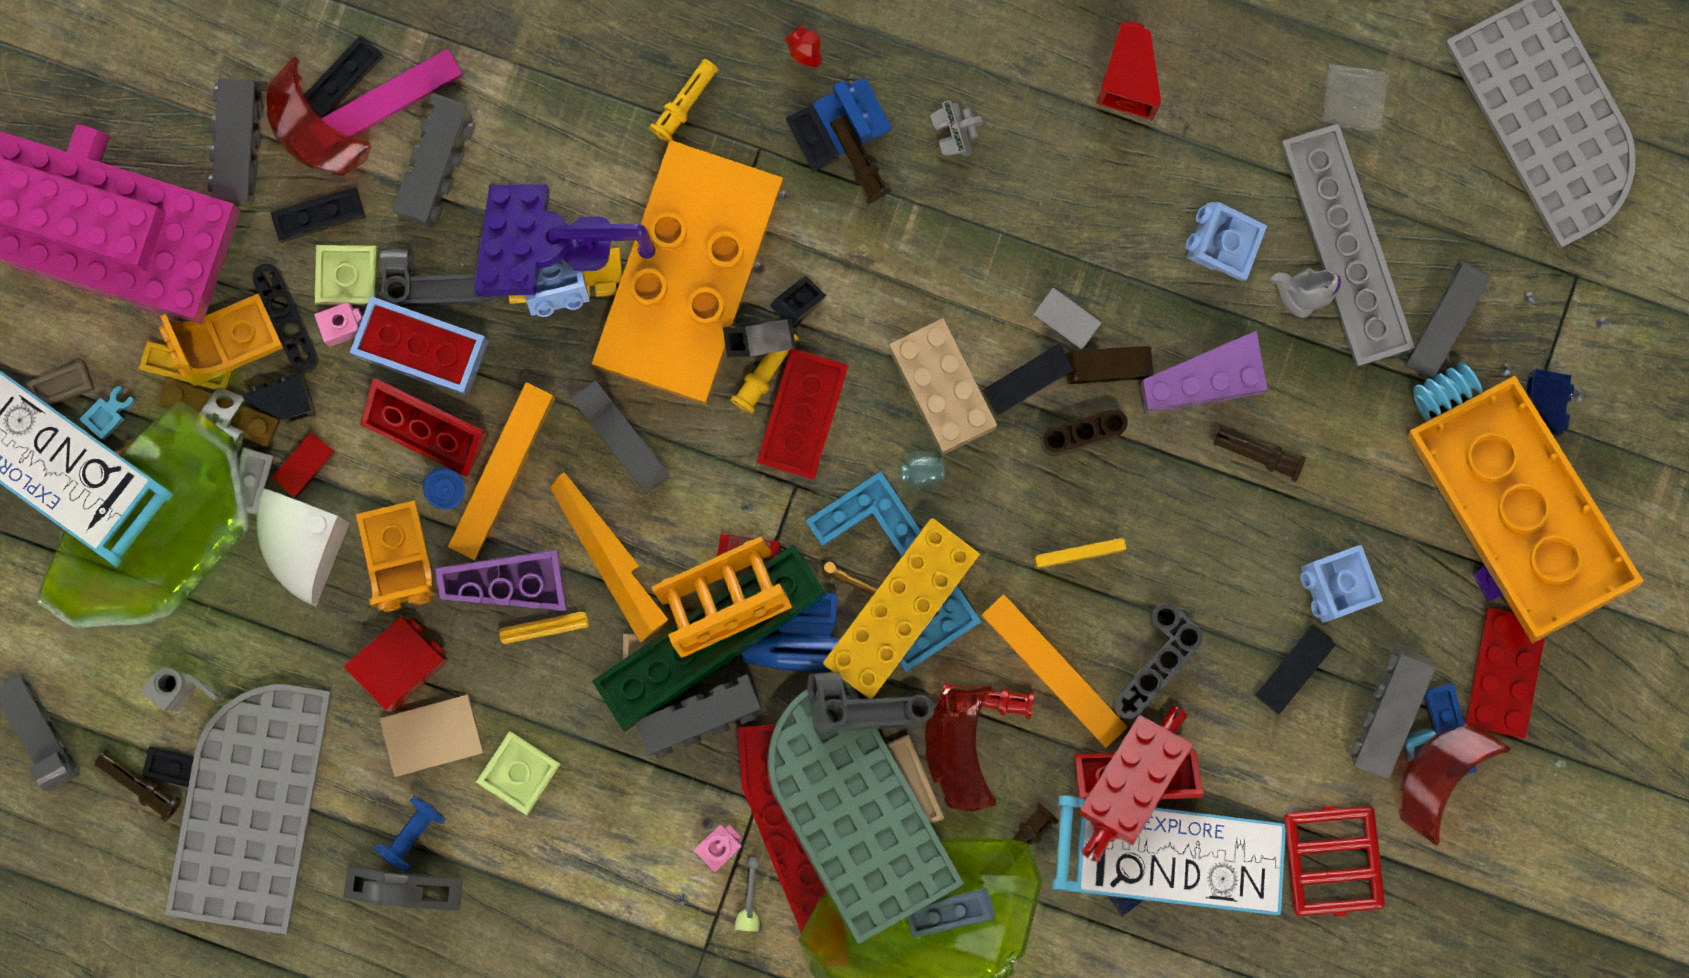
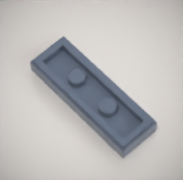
[907,888,996,938]

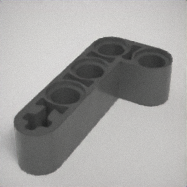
[1405,259,1490,379]
[572,380,670,494]
[1112,603,1203,720]
[0,673,81,791]

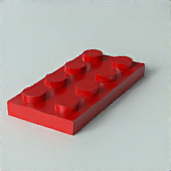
[756,349,849,481]
[1464,607,1545,739]

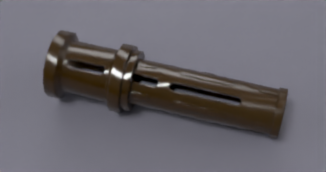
[829,114,892,204]
[1213,427,1306,482]
[94,749,182,822]
[980,802,1059,886]

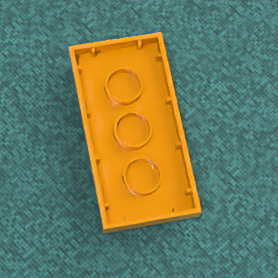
[592,140,783,405]
[1407,376,1644,643]

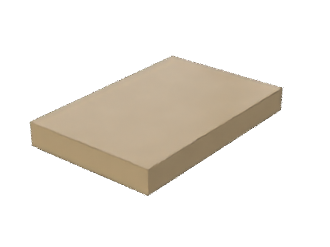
[379,694,484,777]
[886,734,944,824]

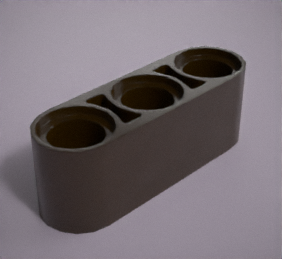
[1066,346,1154,384]
[1041,409,1128,456]

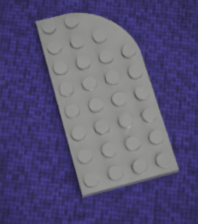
[1444,0,1636,249]
[165,684,332,935]

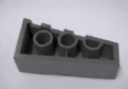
[208,78,267,202]
[393,93,475,228]
[1349,643,1436,779]
[636,674,762,759]

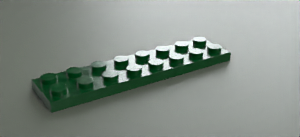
[592,545,827,732]

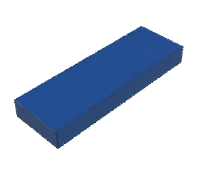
[1424,683,1477,779]

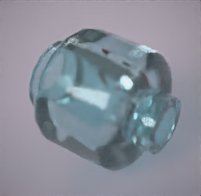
[901,450,945,491]

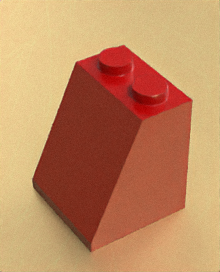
[1096,21,1161,121]
[343,617,447,712]

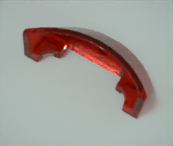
[266,56,372,176]
[925,685,996,812]
[1399,723,1511,846]

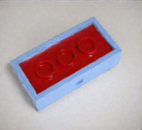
[350,296,489,398]

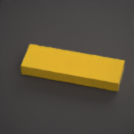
[139,340,234,390]
[1033,538,1126,570]

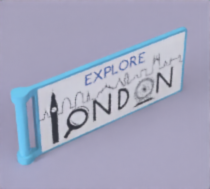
[0,371,174,568]
[1052,796,1286,915]

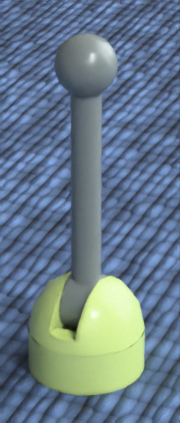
[735,857,760,932]

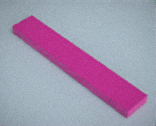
[292,49,463,162]

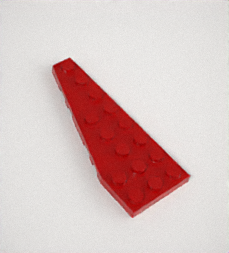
[738,724,846,969]

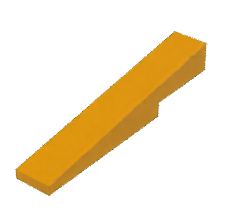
[448,382,555,561]
[550,472,668,643]
[981,594,1128,748]

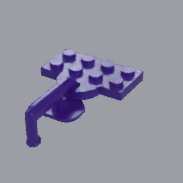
[474,184,655,296]

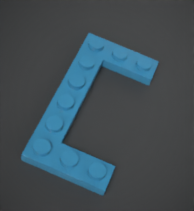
[805,471,981,673]

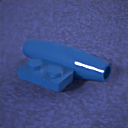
[742,593,840,673]

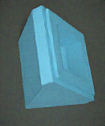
[1403,728,1437,763]

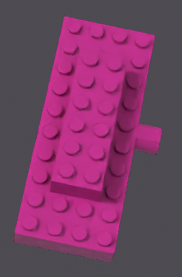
[0,124,241,325]

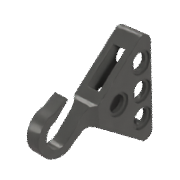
[344,866,463,910]

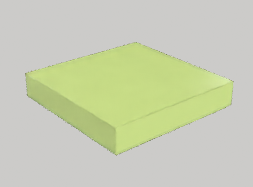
[314,245,378,306]
[476,731,561,816]

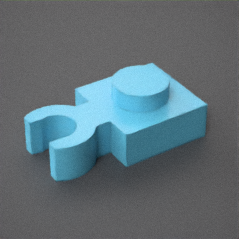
[80,386,136,441]

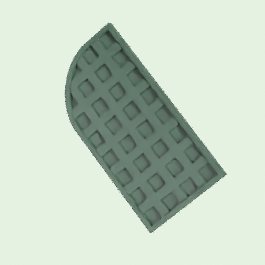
[767,679,964,945]

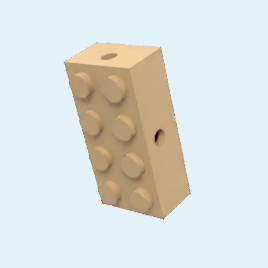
[888,318,997,456]

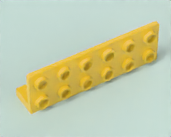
[823,518,980,699]

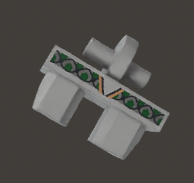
[930,100,983,157]

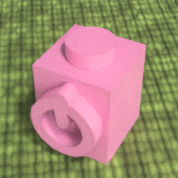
[314,302,363,347]
[694,824,742,872]

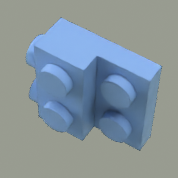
[1185,202,1267,281]
[525,259,590,317]
[1300,545,1383,623]

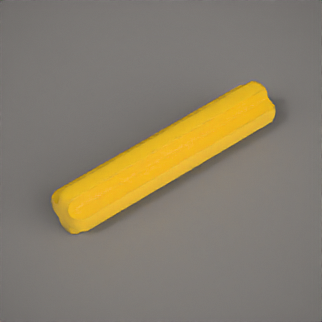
[499,611,589,644]

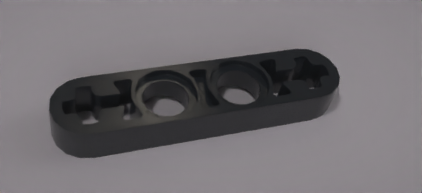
[252,263,319,373]

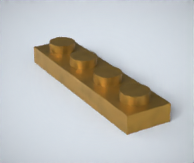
[156,377,280,448]

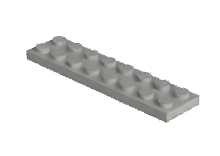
[1281,123,1415,367]

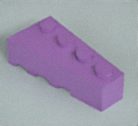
[1139,331,1267,414]
[435,549,568,611]

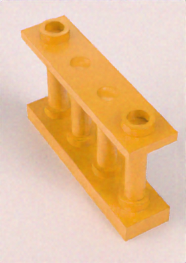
[651,537,792,658]

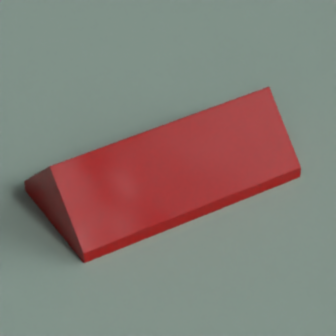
[360,378,488,477]
[1075,750,1203,799]

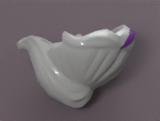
[1270,267,1341,318]

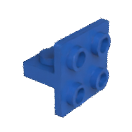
[813,78,891,156]

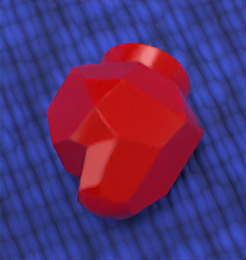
[784,25,822,68]

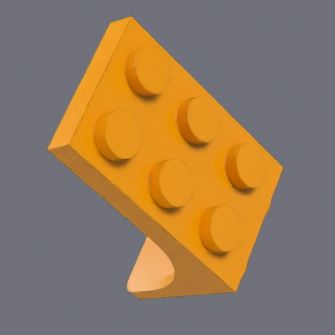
[158,294,283,387]
[356,500,438,613]

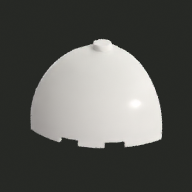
[256,488,350,607]

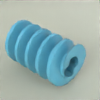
[1413,362,1482,421]

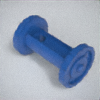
[423,467,465,510]
[374,795,446,872]

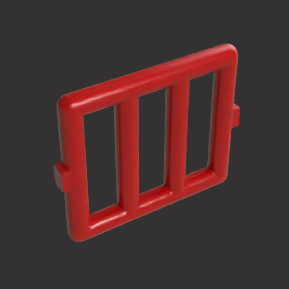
[1284,805,1385,917]

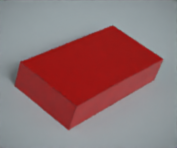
[272,432,335,498]

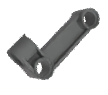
[380,249,502,307]
[807,672,934,734]

